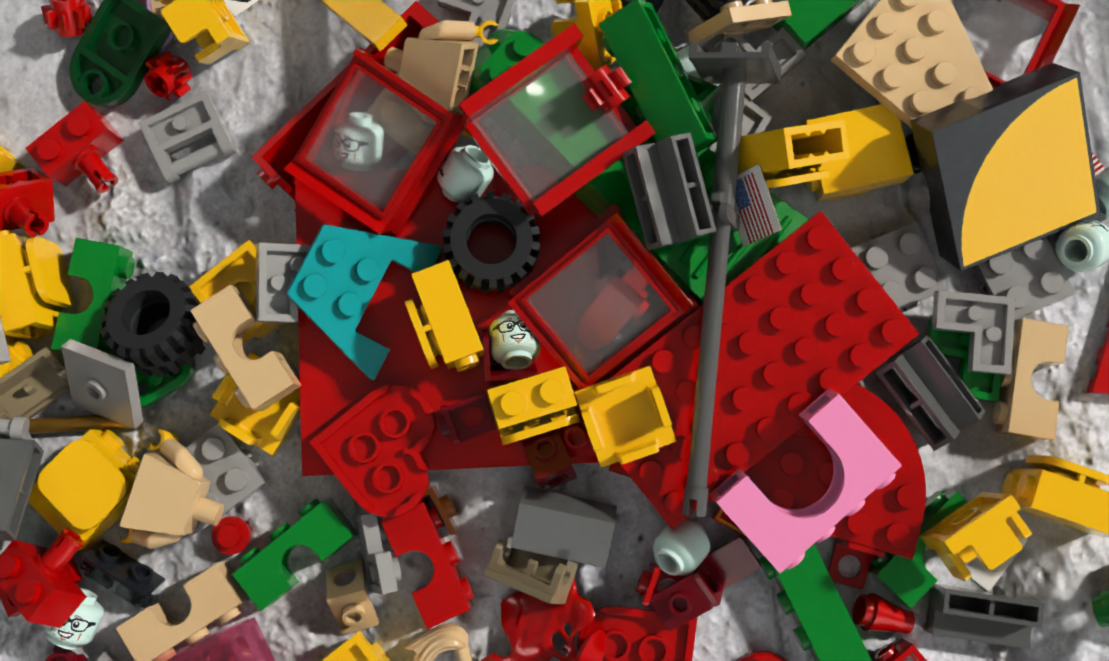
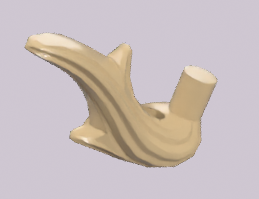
[404,623,472,661]

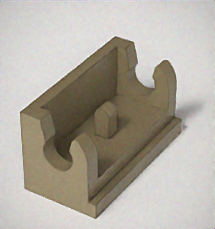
[0,347,70,419]
[483,537,579,604]

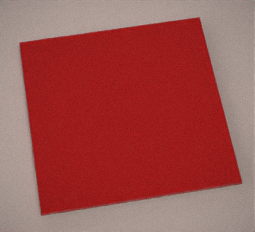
[295,166,604,476]

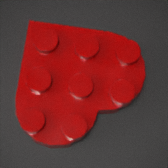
[309,385,436,518]
[577,605,697,661]

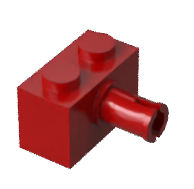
[25,101,124,193]
[0,167,55,237]
[0,528,87,628]

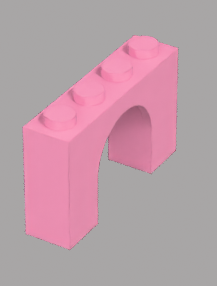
[710,389,902,573]

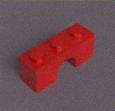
[381,500,476,630]

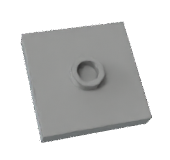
[61,339,143,429]

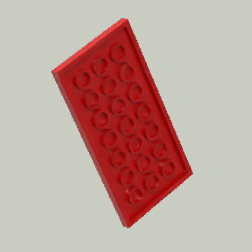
[575,211,919,529]

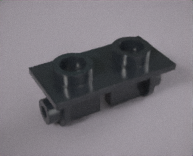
[80,539,166,608]

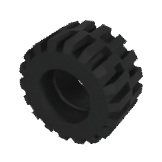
[443,192,540,294]
[100,272,206,378]

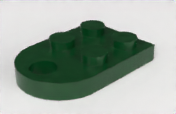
[69,0,172,108]

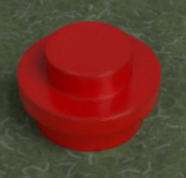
[211,516,251,555]

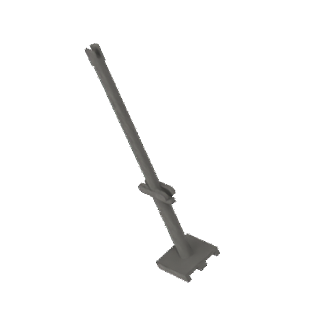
[682,42,781,517]

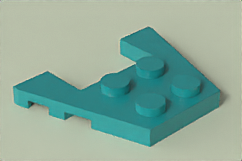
[285,224,443,380]

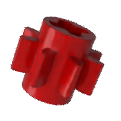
[41,0,92,37]
[144,51,193,101]
[581,64,631,114]

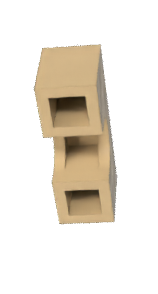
[190,284,302,411]
[992,318,1069,440]
[116,560,250,661]

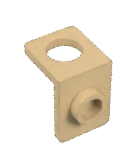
[326,560,379,634]

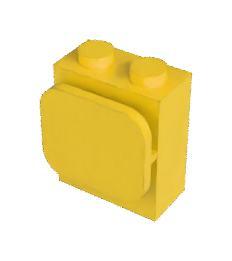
[803,104,914,202]
[737,119,850,188]
[0,230,75,340]
[405,260,484,372]
[487,366,580,445]
[28,429,142,550]
[1002,455,1109,537]

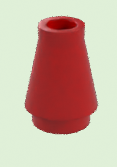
[853,593,915,634]

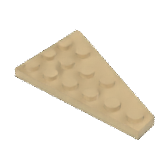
[831,0,993,129]

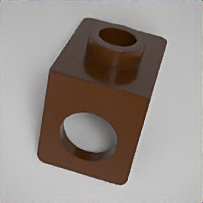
[424,485,459,536]

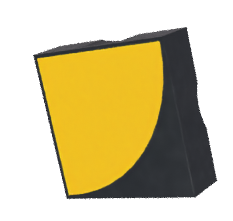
[910,63,1101,271]

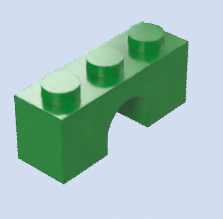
[51,238,135,354]
[868,490,968,608]
[232,498,358,611]

